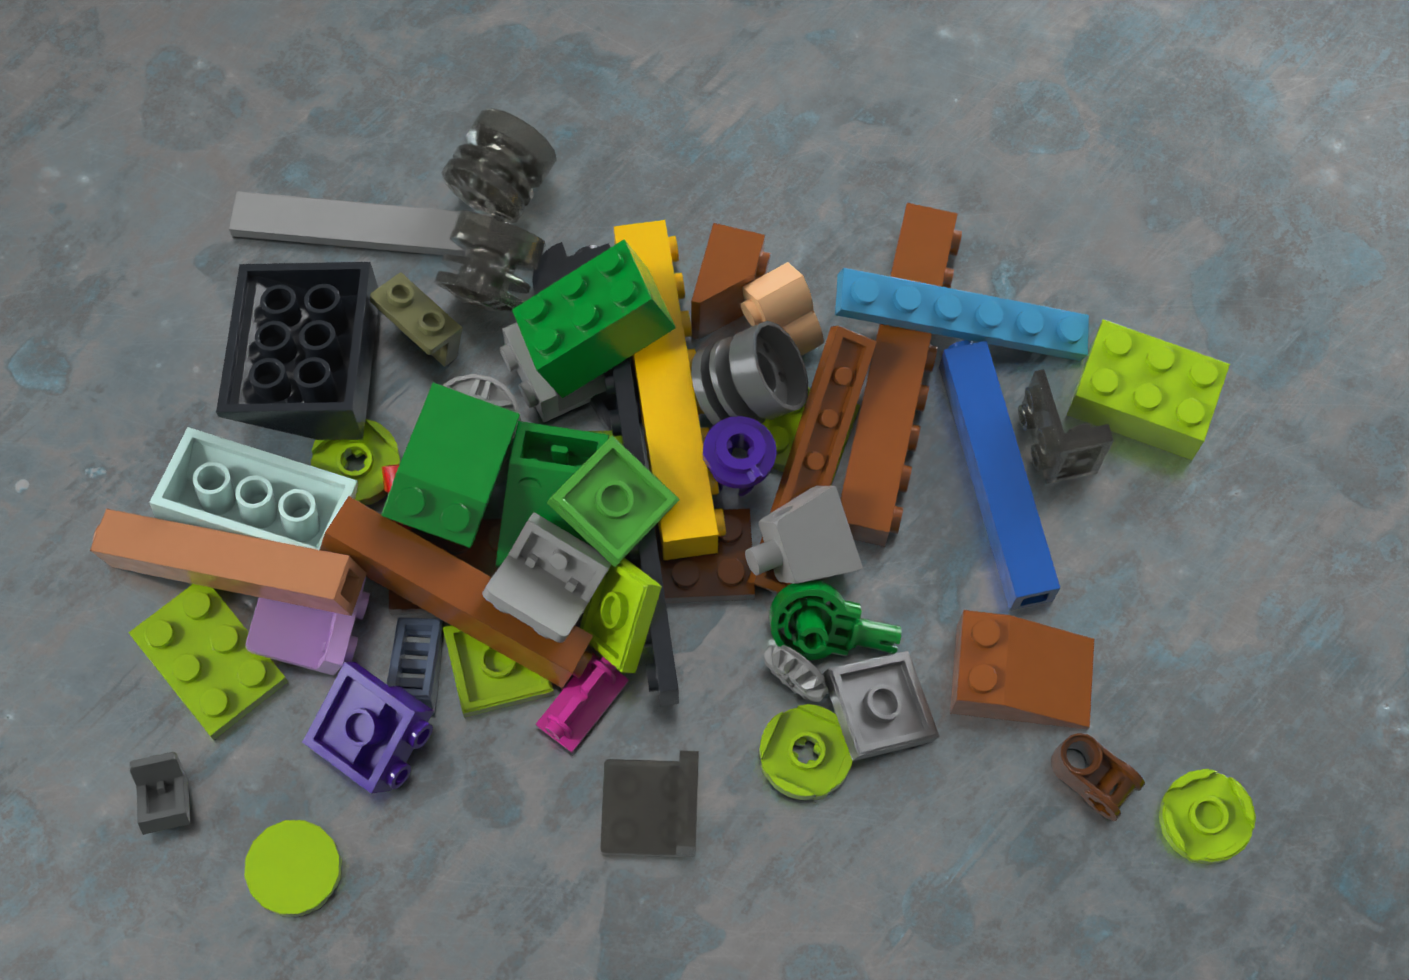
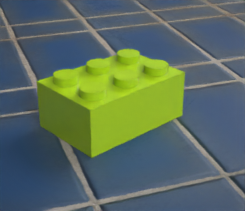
[1067,319,1230,460]

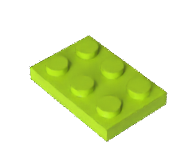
[128,584,288,740]

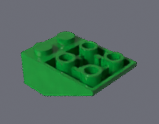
[495,421,609,568]

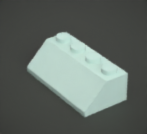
[149,427,358,550]

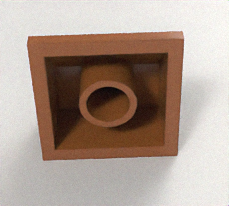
[691,223,771,340]

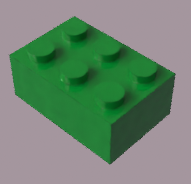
[512,239,676,398]

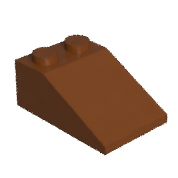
[950,610,1095,730]

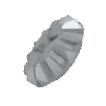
[763,645,828,702]

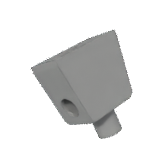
[745,486,863,583]

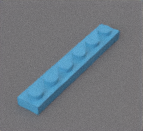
[835,268,1089,361]

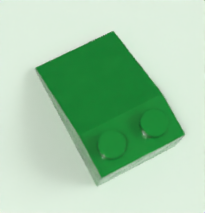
[381,382,520,548]

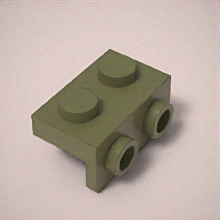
[370,272,463,367]

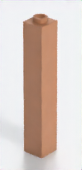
[90,509,367,616]

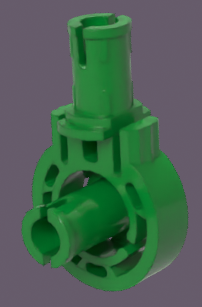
[769,580,902,660]

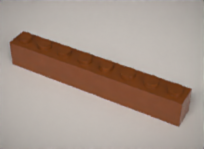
[840,203,962,547]

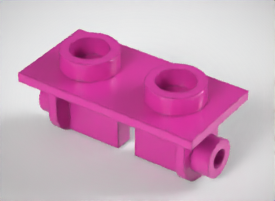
[535,653,629,753]

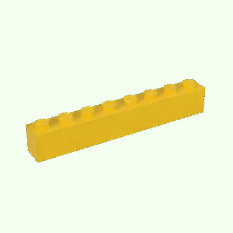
[613,220,726,560]

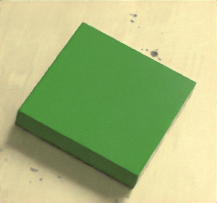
[547,436,680,567]

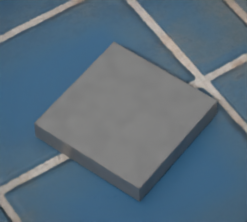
[822,651,940,761]

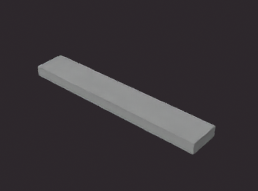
[229,191,492,259]

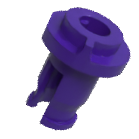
[702,416,776,498]

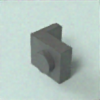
[130,752,190,835]

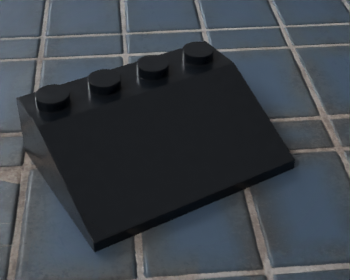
[216,262,378,440]

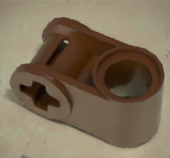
[1051,733,1145,821]

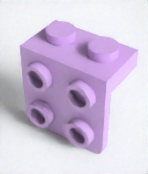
[245,577,370,676]

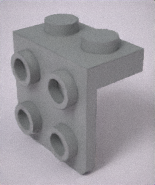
[499,322,612,422]
[482,512,611,643]

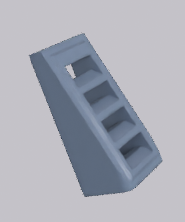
[387,617,444,716]

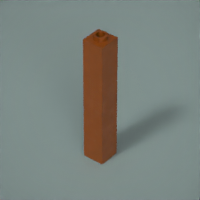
[320,496,593,688]

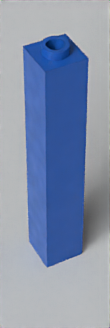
[939,340,1060,611]

